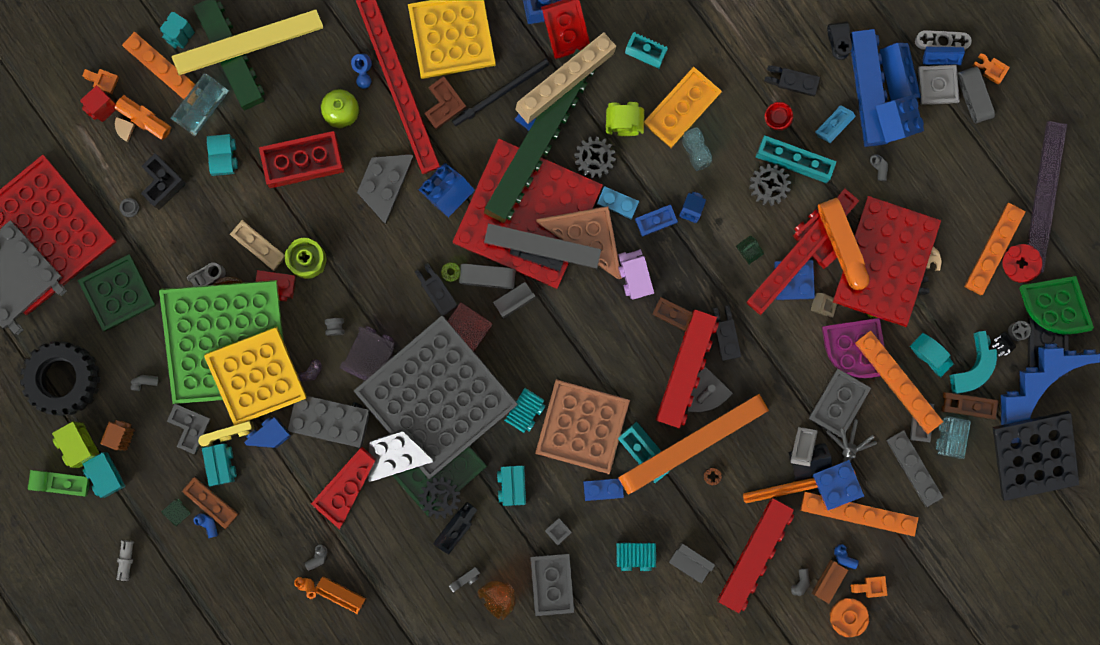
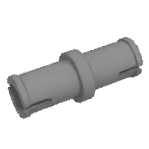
[116,540,134,581]

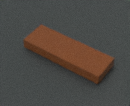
[182,477,239,529]

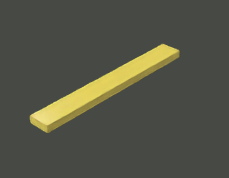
[172,10,323,75]

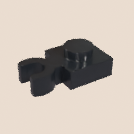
[992,331,1016,357]

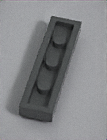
[886,430,944,507]

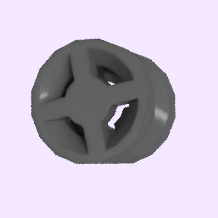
[325,318,345,336]
[1008,321,1031,341]

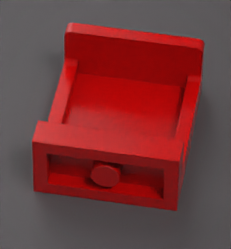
[793,209,837,269]

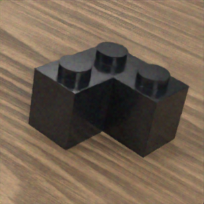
[141,153,186,210]

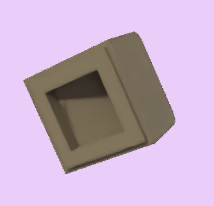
[811,293,837,318]

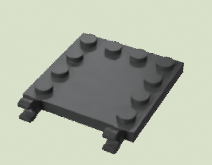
[0,220,67,335]

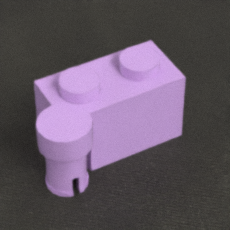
[618,249,654,300]

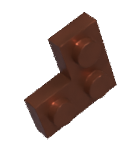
[424,76,466,130]

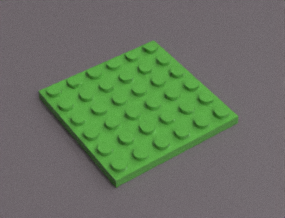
[159,280,283,404]

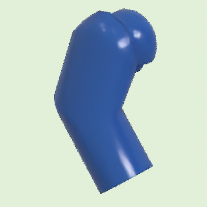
[194,514,218,538]

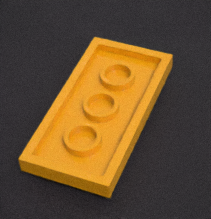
[644,67,722,148]

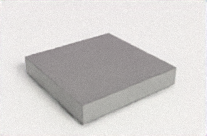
[918,65,959,105]

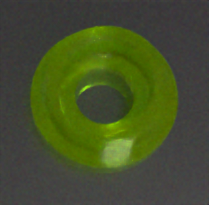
[441,263,460,282]

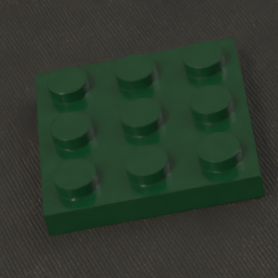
[78,254,156,332]

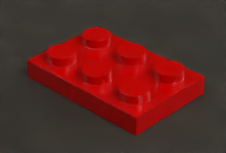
[541,0,590,59]

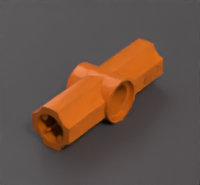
[115,95,172,141]

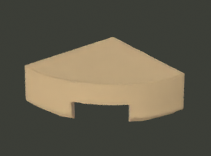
[115,117,135,142]

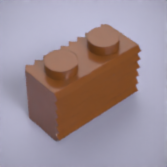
[100,420,135,451]

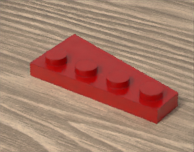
[311,447,376,530]

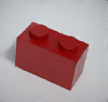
[80,85,116,122]

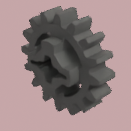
[574,137,616,179]
[749,164,791,206]

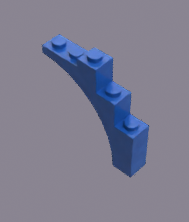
[1001,343,1100,443]

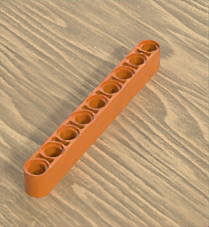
[618,394,769,495]

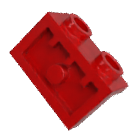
[256,270,296,301]

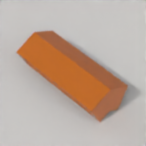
[316,576,366,614]

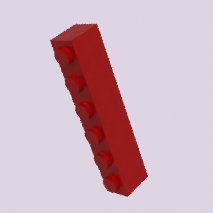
[717,498,794,613]

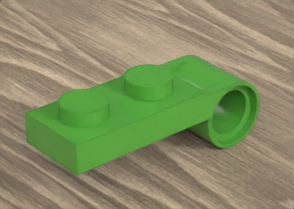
[28,470,90,497]

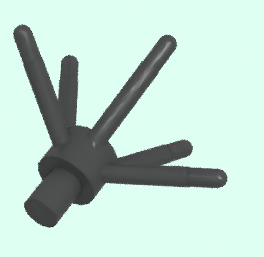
[826,419,877,463]

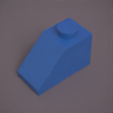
[679,192,706,223]

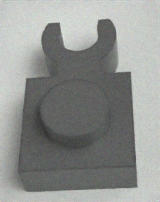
[449,566,480,592]

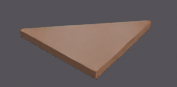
[536,206,622,279]

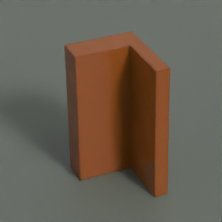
[811,560,848,604]

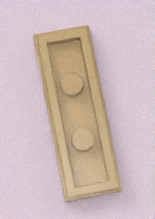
[230,220,285,271]

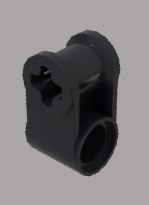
[827,21,852,60]

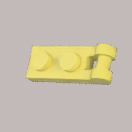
[198,421,255,447]

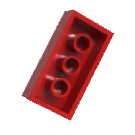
[259,131,344,188]

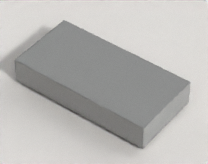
[791,427,817,466]

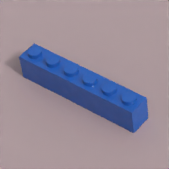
[850,29,889,147]

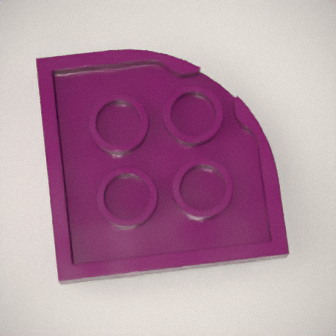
[822,318,885,378]

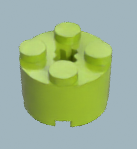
[606,102,644,136]
[285,238,326,279]

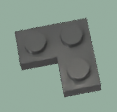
[167,404,211,454]

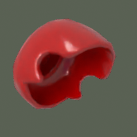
[765,102,794,131]

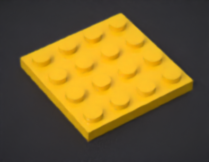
[408,0,496,79]
[204,326,307,426]

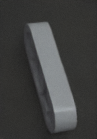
[915,30,972,51]

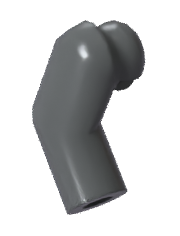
[870,154,888,181]
[130,375,158,391]
[304,544,328,571]
[791,568,810,596]

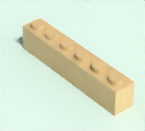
[516,32,616,124]

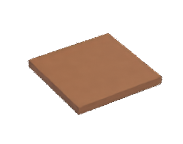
[535,380,630,474]

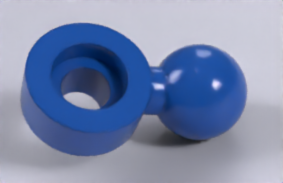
[351,53,371,89]

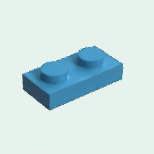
[815,105,856,143]
[597,186,639,220]

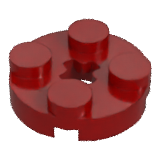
[1003,244,1043,283]

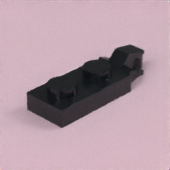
[433,502,477,555]

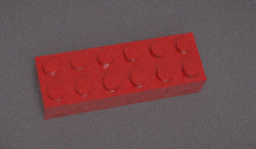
[655,310,719,428]

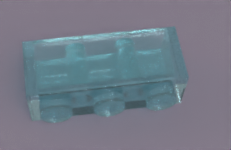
[170,73,229,136]

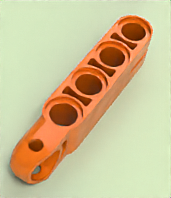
[818,198,870,290]

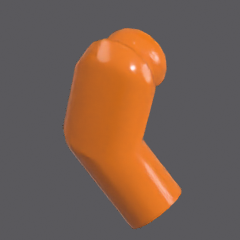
[294,577,316,599]

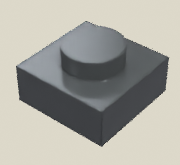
[545,518,572,545]

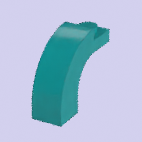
[949,331,997,394]

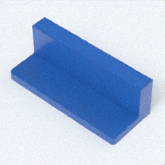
[880,43,921,101]

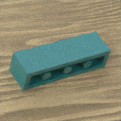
[755,135,837,183]

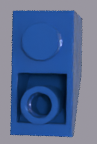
[244,417,292,448]

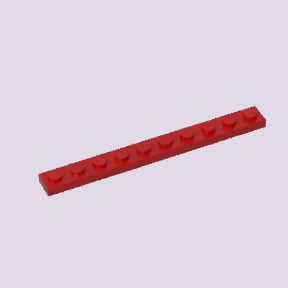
[356,0,440,175]

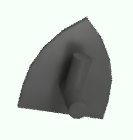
[688,367,733,412]

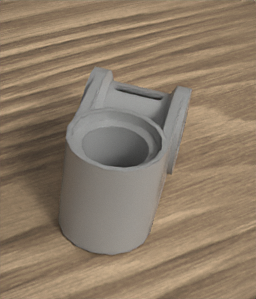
[187,263,226,286]

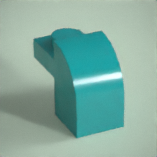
[910,333,954,377]

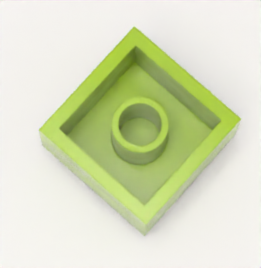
[52,422,100,468]

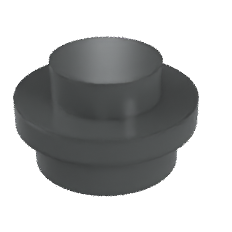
[120,198,139,217]

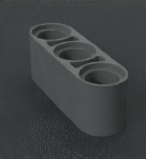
[957,66,995,124]
[459,264,516,289]

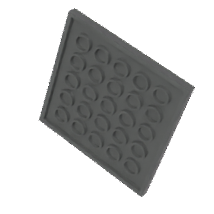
[354,315,518,479]

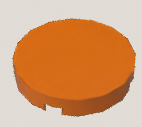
[830,598,869,637]

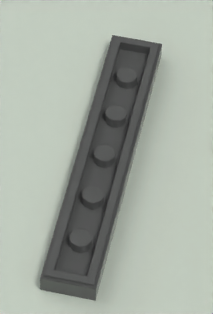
[484,223,601,269]

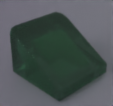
[736,236,764,265]
[161,499,191,526]

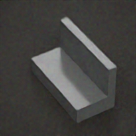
[493,282,536,319]
[669,543,715,584]

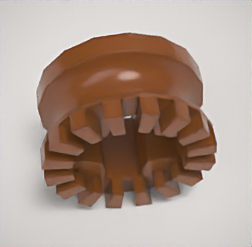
[704,468,722,485]

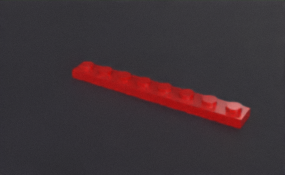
[746,189,859,315]

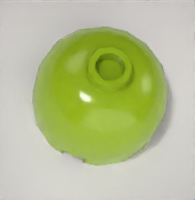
[321,89,359,128]

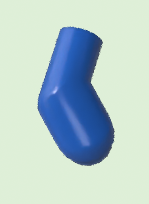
[834,544,858,569]

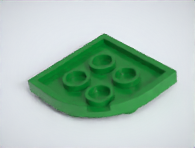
[1019,276,1094,335]

